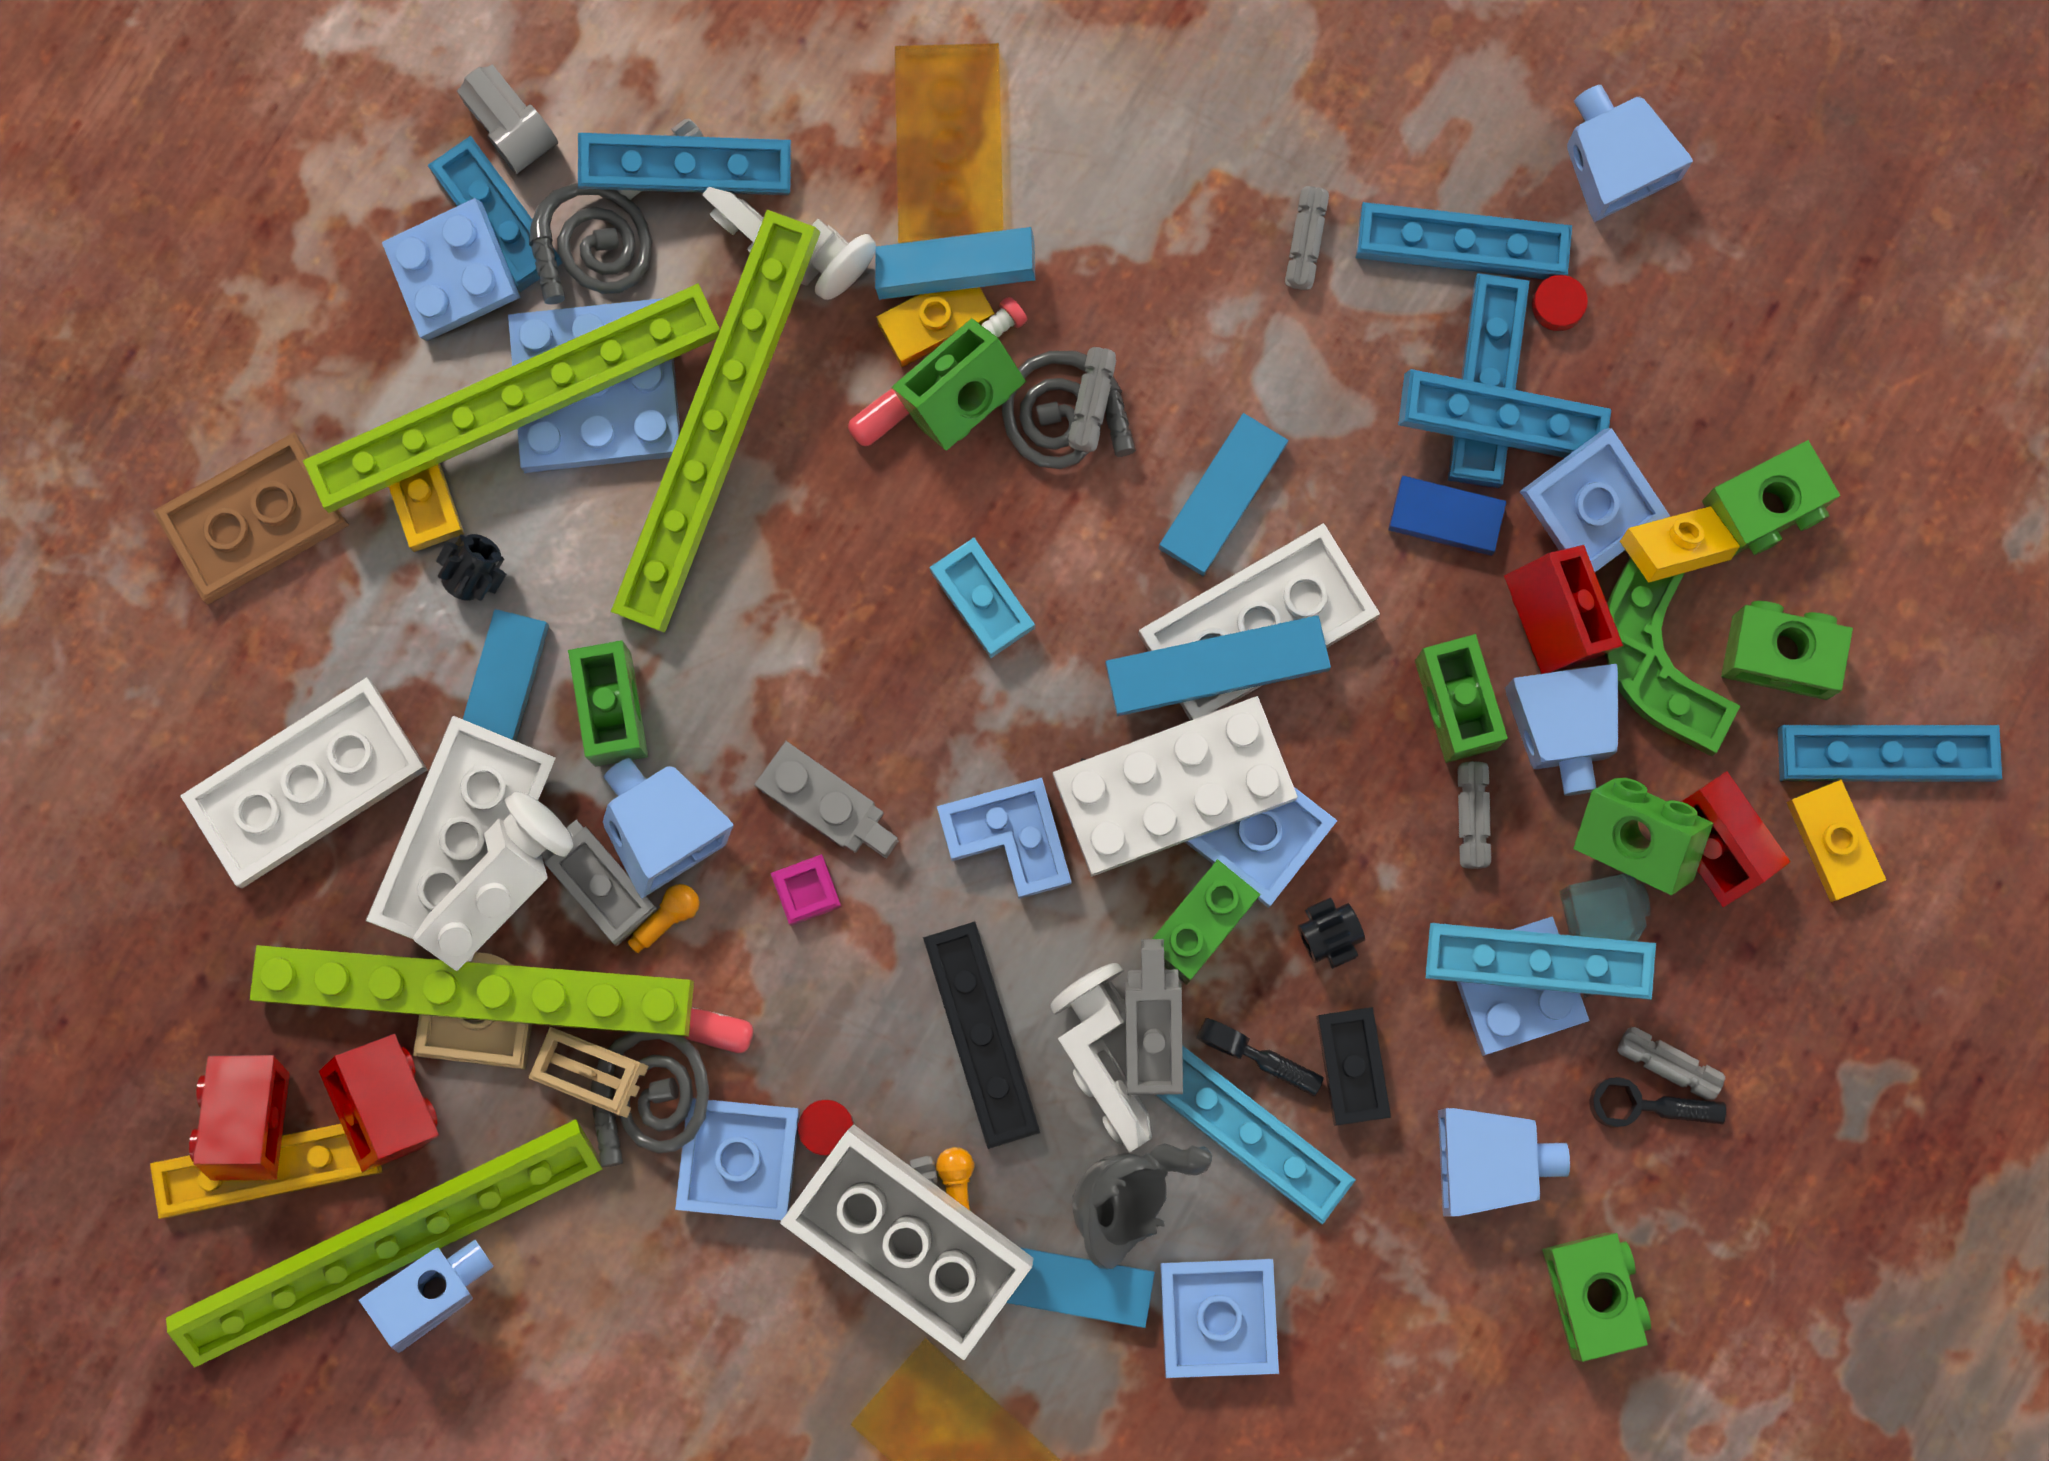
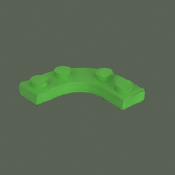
[1605,557,1740,756]

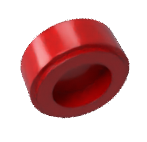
[1532,275,1588,331]
[798,1100,854,1156]

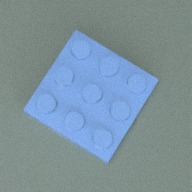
[508,298,680,473]

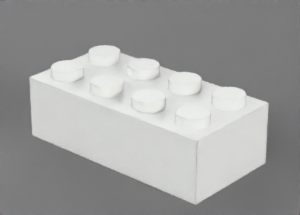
[780,1125,1034,1360]

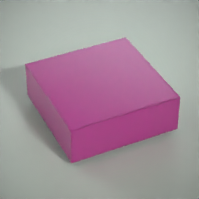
[771,854,842,926]

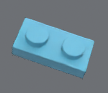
[930,538,1035,658]

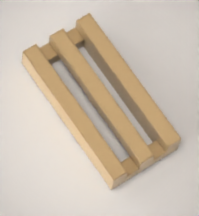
[529,1027,649,1118]

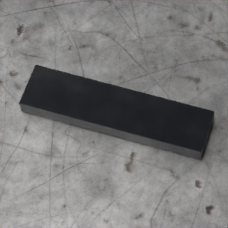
[923,921,1041,1149]

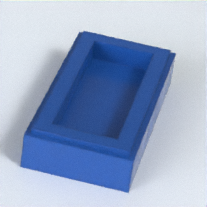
[1388,475,1507,556]

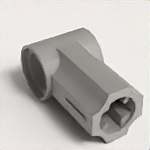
[457,64,558,174]

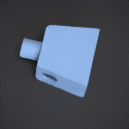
[1567,85,1693,223]
[1505,664,1618,796]
[603,758,734,898]
[1438,1108,1570,1216]
[359,1239,494,1353]

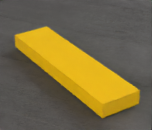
[150,1124,382,1219]

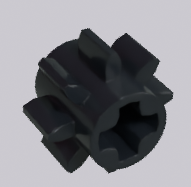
[436,534,507,601]
[1298,897,1365,969]

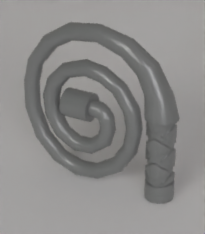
[529,182,652,305]
[1002,351,1136,469]
[591,1032,710,1167]

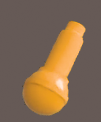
[627,884,700,953]
[935,1147,975,1210]

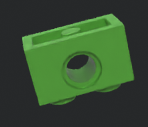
[891,318,1026,451]
[1702,440,1840,556]
[1721,601,1853,700]
[1415,634,1508,763]
[568,640,648,767]
[1573,778,1714,895]
[1152,859,1261,985]
[1542,1233,1651,1362]

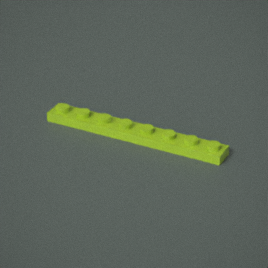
[611,210,821,633]
[303,283,720,513]
[250,945,694,1037]
[166,1119,602,1368]

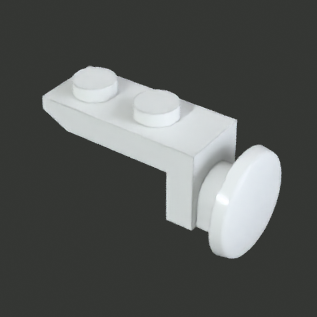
[702,187,876,300]
[414,792,573,971]
[1050,963,1152,1153]

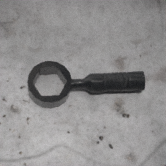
[1196,1018,1324,1096]
[1589,1077,1726,1128]

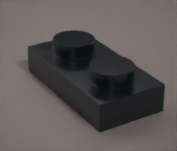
[1316,1007,1391,1126]

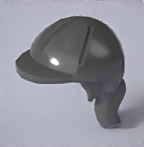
[1072,1143,1212,1269]

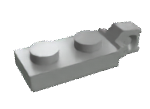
[754,741,899,859]
[541,806,658,946]
[1125,939,1183,1095]

